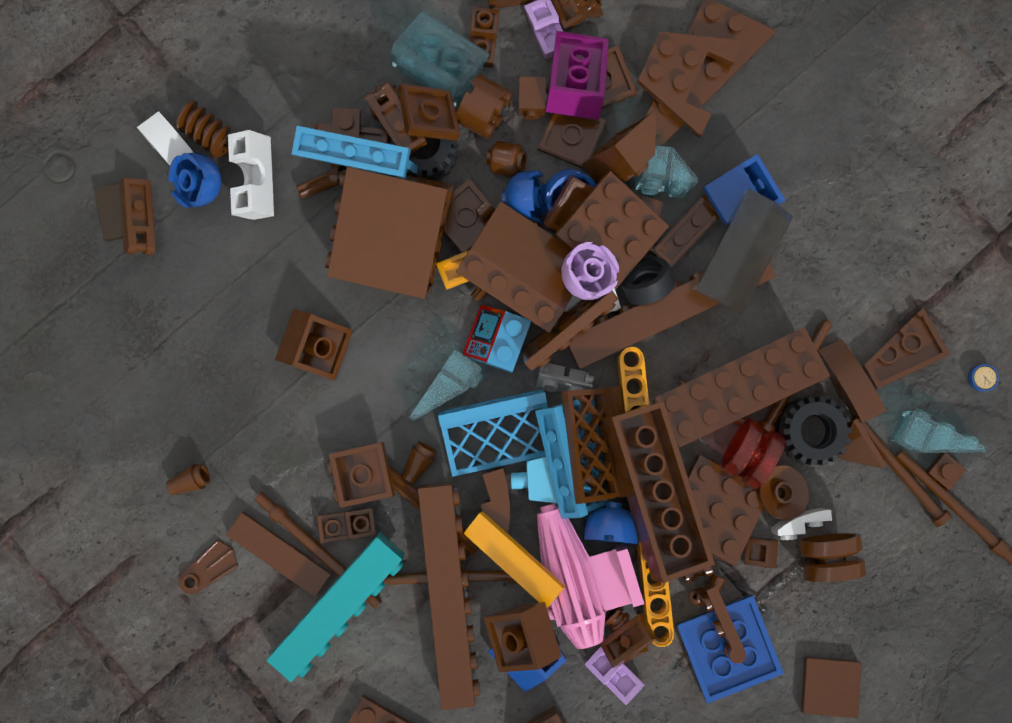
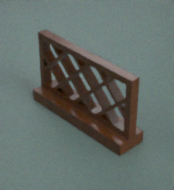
[562,386,626,504]

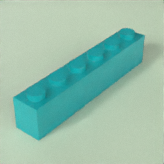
[266,532,405,682]

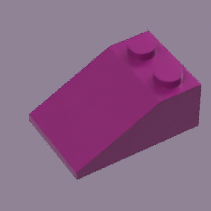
[545,31,609,120]

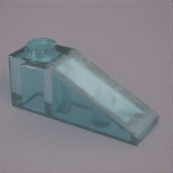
[409,350,484,421]

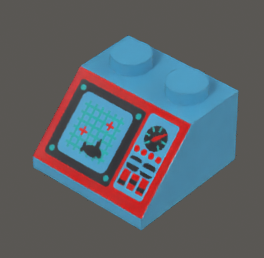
[462,305,531,373]

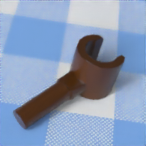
[475,202,495,220]

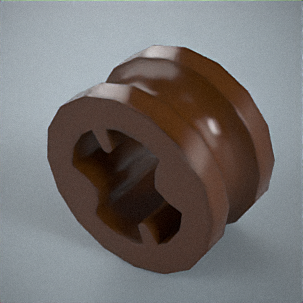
[605,607,630,632]

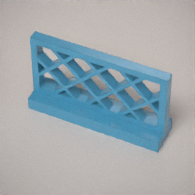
[292,126,418,178]
[438,389,548,477]
[535,397,618,519]

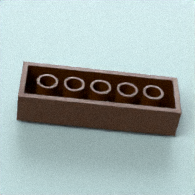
[653,327,830,448]
[602,401,715,583]

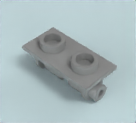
[536,363,594,398]

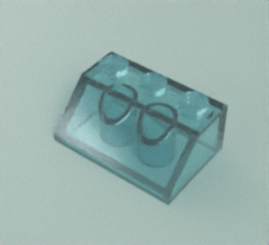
[389,11,489,107]

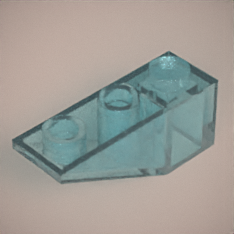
[890,409,988,453]

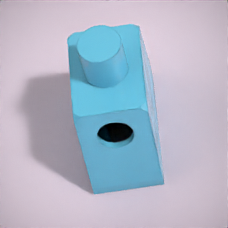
[511,456,557,503]

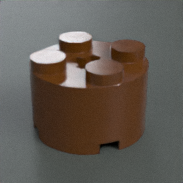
[456,74,514,139]

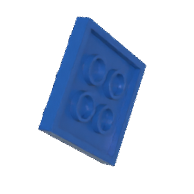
[676,594,784,704]

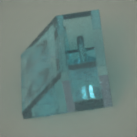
[635,145,698,198]

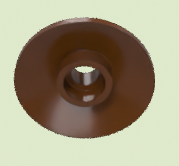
[759,465,809,520]

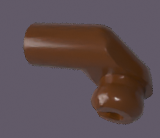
[689,574,725,607]

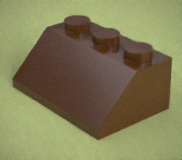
[582,112,657,183]

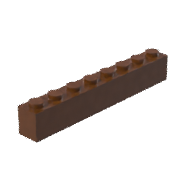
[567,247,776,370]
[418,481,480,710]

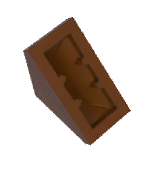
[838,418,887,468]

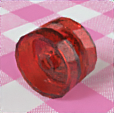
[720,418,786,489]

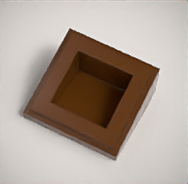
[744,537,778,568]

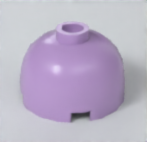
[561,242,619,300]

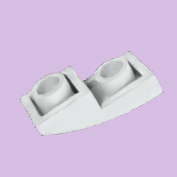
[137,111,194,166]
[771,508,832,540]

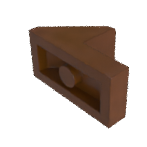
[600,614,657,668]

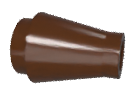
[401,441,437,484]
[166,464,210,495]

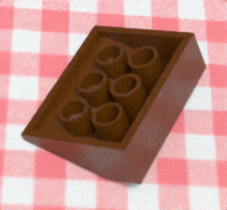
[456,201,573,333]

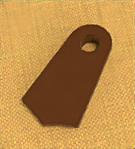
[179,540,238,594]

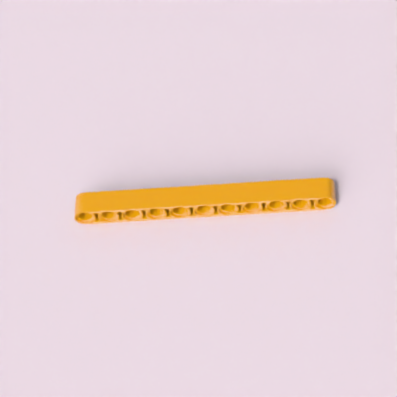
[617,347,674,647]

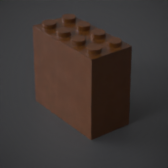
[325,166,454,299]

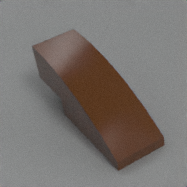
[817,339,887,423]
[480,467,510,533]

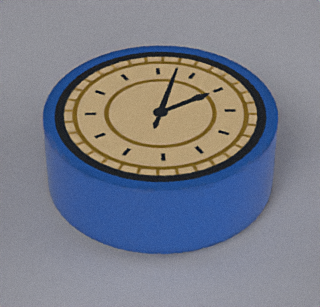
[968,364,999,391]

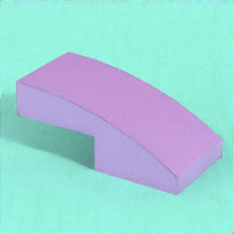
[524,0,563,60]
[584,647,645,705]

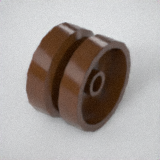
[798,533,867,582]

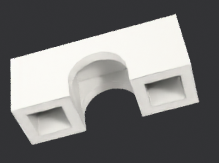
[228,130,274,220]

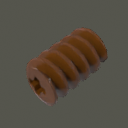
[177,100,237,158]

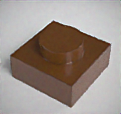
[926,452,966,491]

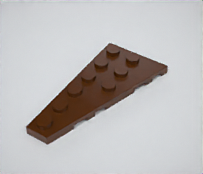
[646,0,777,150]

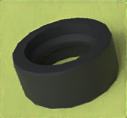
[621,257,674,305]

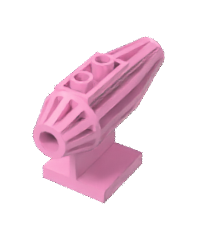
[537,503,644,649]

